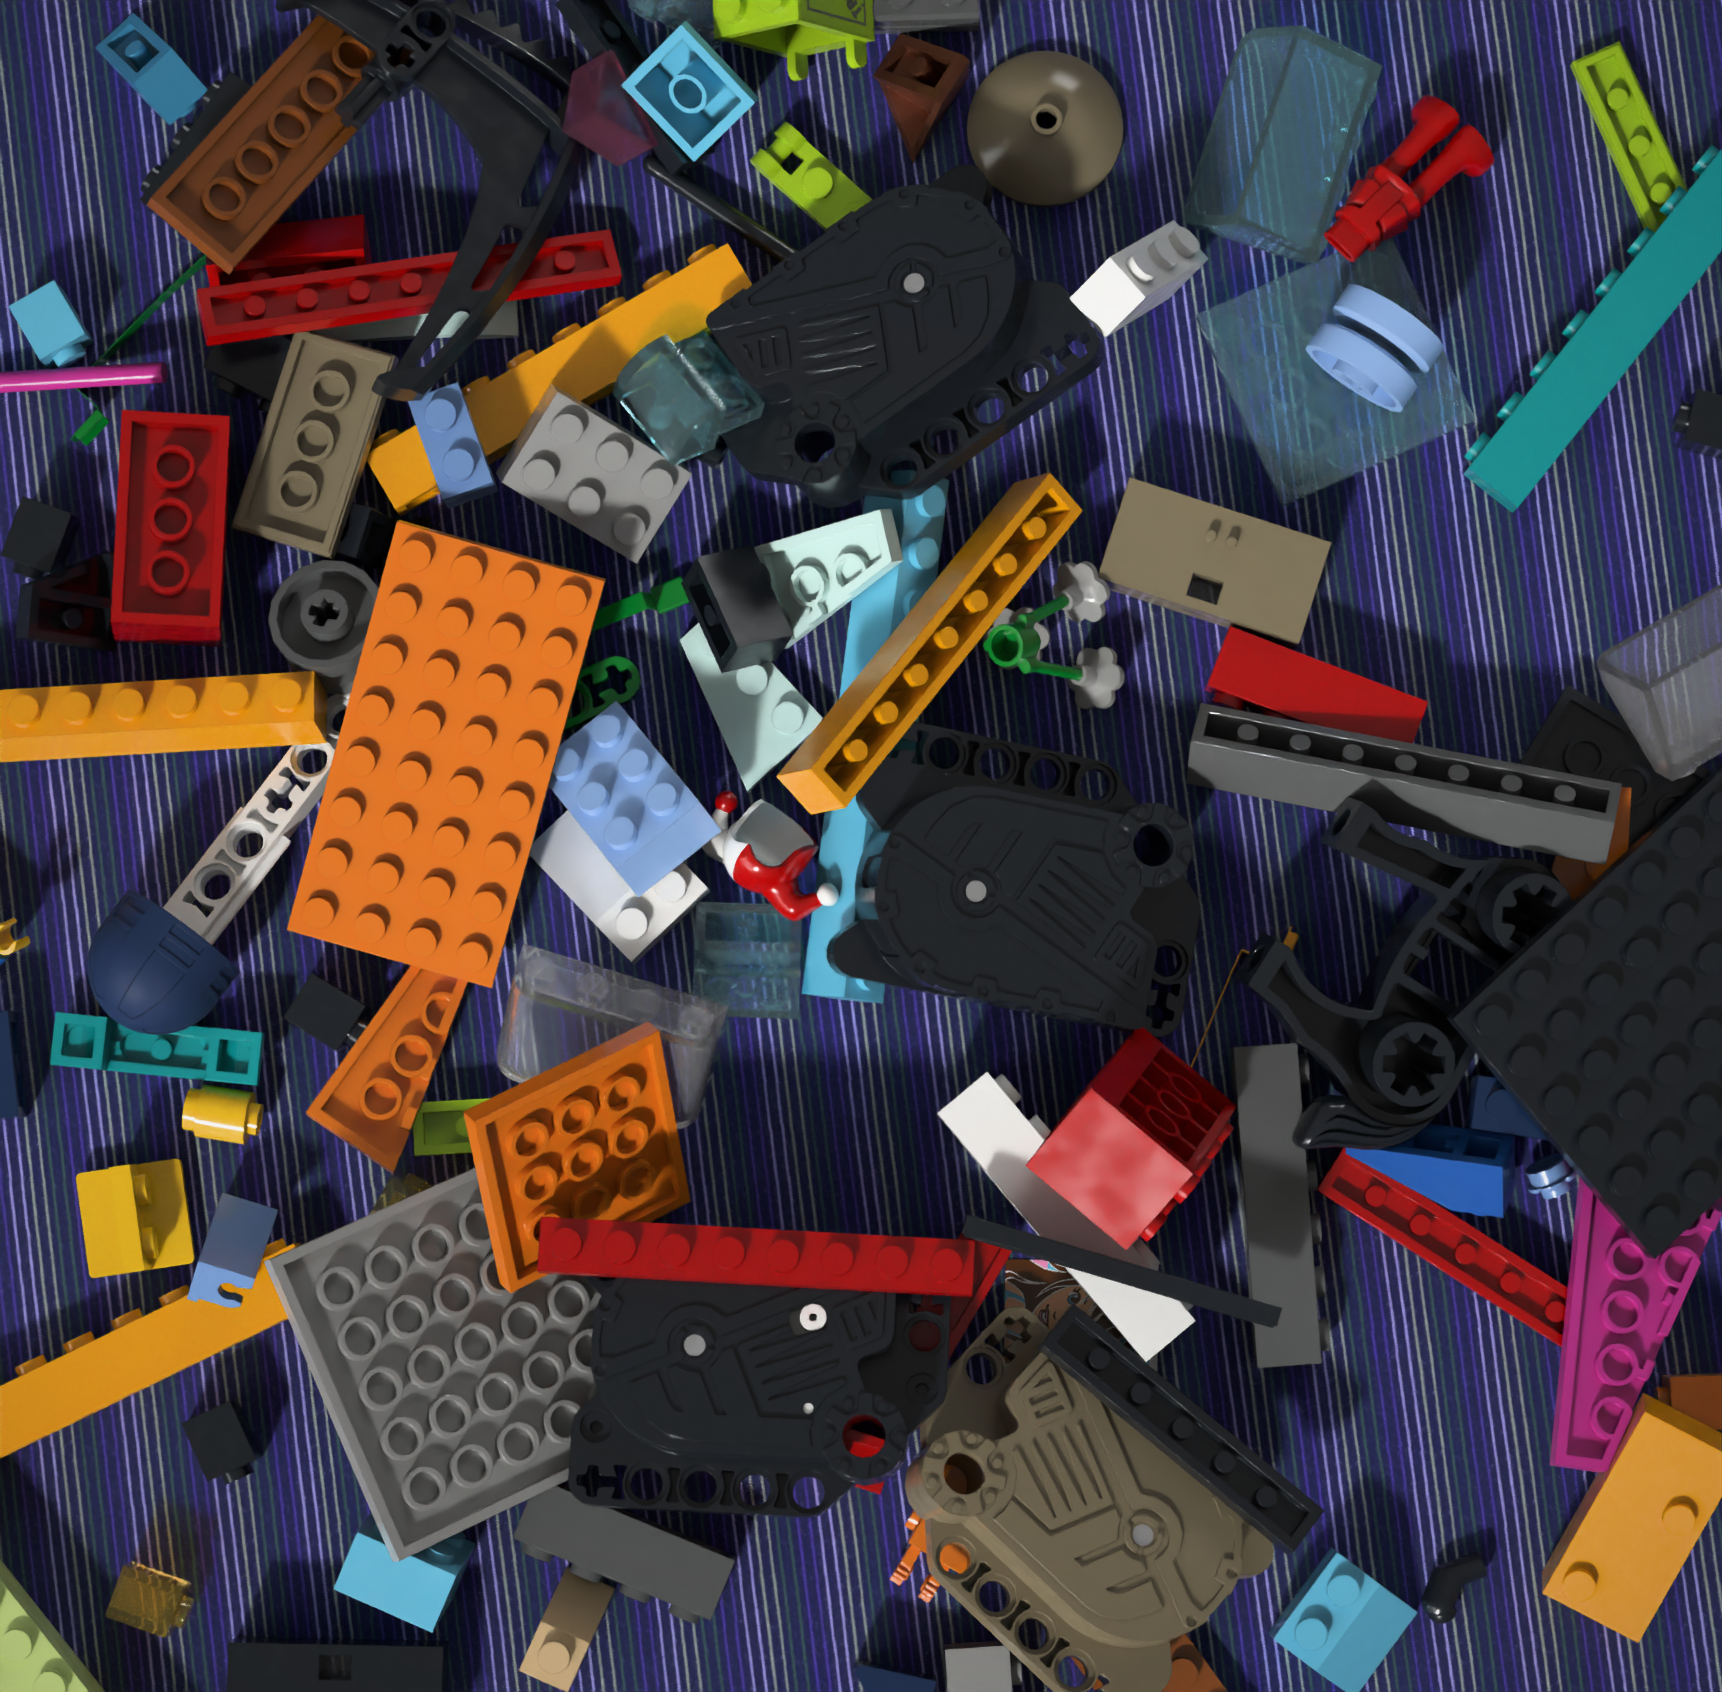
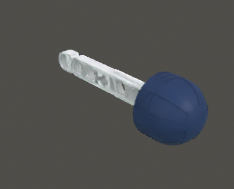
[87,693,350,1035]

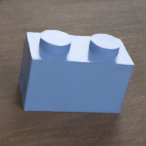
[408,382,498,509]

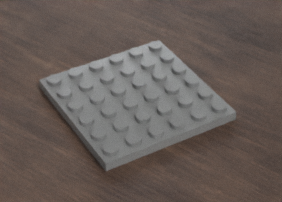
[264,1167,601,1562]

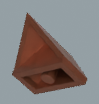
[873,33,970,163]

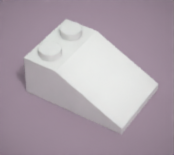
[530,810,710,964]

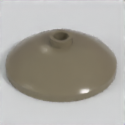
[967,51,1123,207]

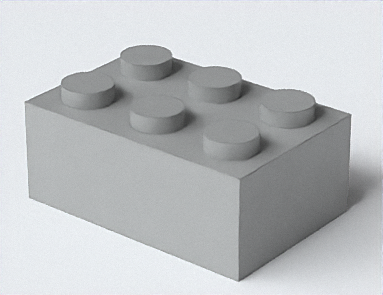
[496,383,692,564]

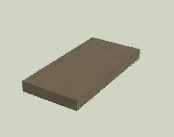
[232,331,399,560]

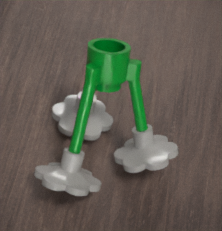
[983,561,1125,710]

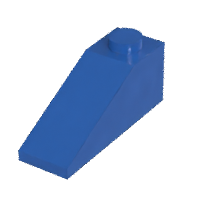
[1346,1123,1515,1218]

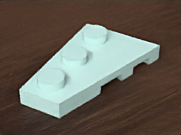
[754,509,903,649]
[680,623,823,792]

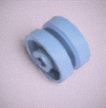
[1306,284,1444,412]

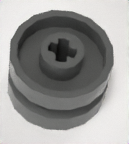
[268,560,379,695]

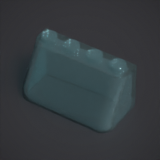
[1184,25,1382,263]

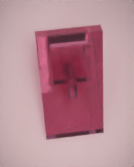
[562,49,658,166]

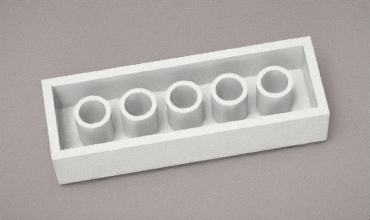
[937,1072,1196,1362]

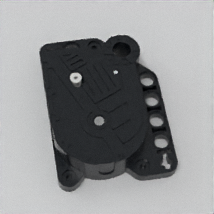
[568,1276,951,1518]

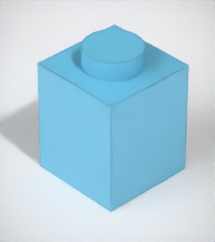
[8,280,94,369]

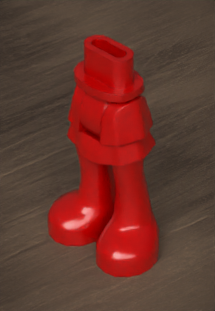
[1324,95,1495,262]

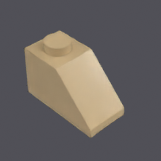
[519,1566,615,1692]

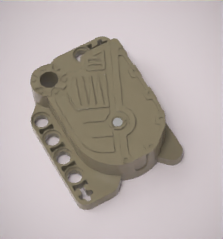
[905,1306,1274,1692]

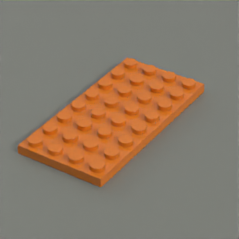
[287,520,606,988]

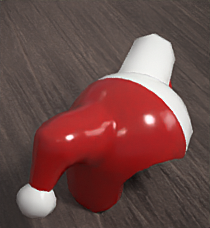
[702,790,839,921]

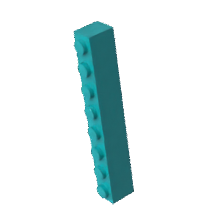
[1463,144,1722,513]

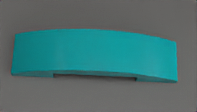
[50,1012,265,1086]

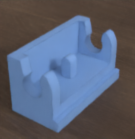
[187,1193,278,1308]

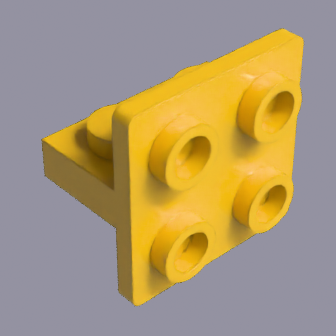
[76,1159,195,1278]

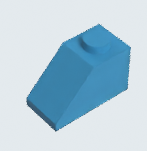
[95,13,208,125]

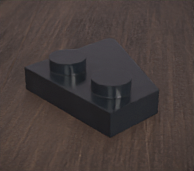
[15,550,116,652]

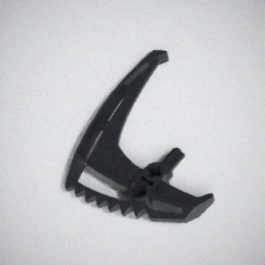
[275,0,592,401]

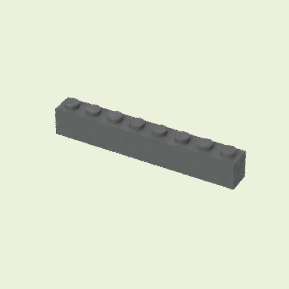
[1186,703,1622,865]

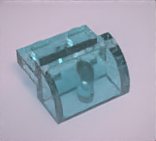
[612,331,765,466]
[692,902,802,1019]

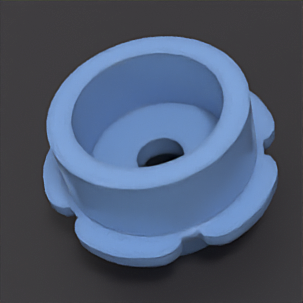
[1526,1153,1577,1199]

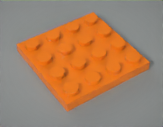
[463,1021,691,1293]

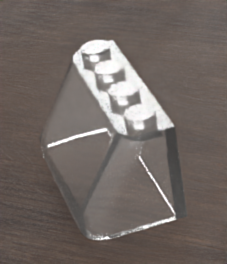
[1596,584,1722,781]
[497,944,729,1129]

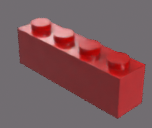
[1204,626,1428,744]

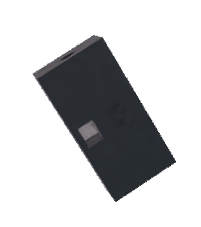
[227,1636,449,1692]

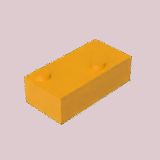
[1542,1393,1722,1643]

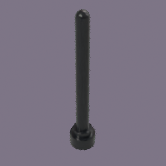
[642,154,798,262]

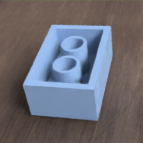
[549,701,721,897]

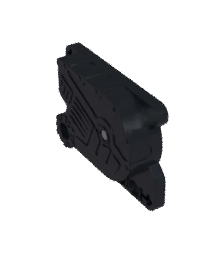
[684,164,1104,508]
[826,722,1200,1037]

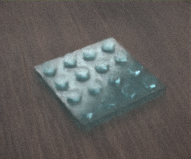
[1196,238,1475,507]

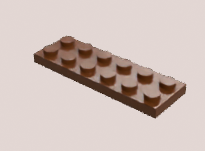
[147,15,397,275]

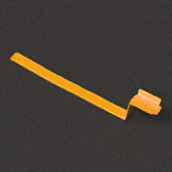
[1190,926,1299,1068]

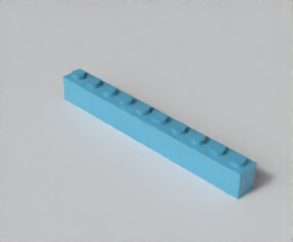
[802,470,949,1004]

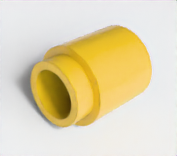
[182,1084,264,1144]

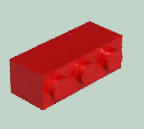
[206,214,372,287]

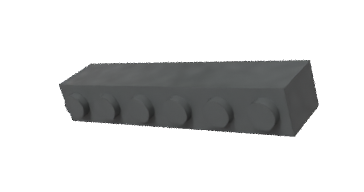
[1230,1043,1330,1368]

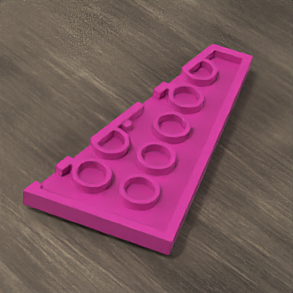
[1549,1177,1722,1473]

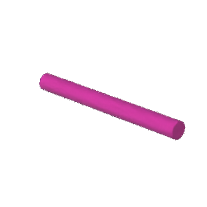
[0,362,167,393]

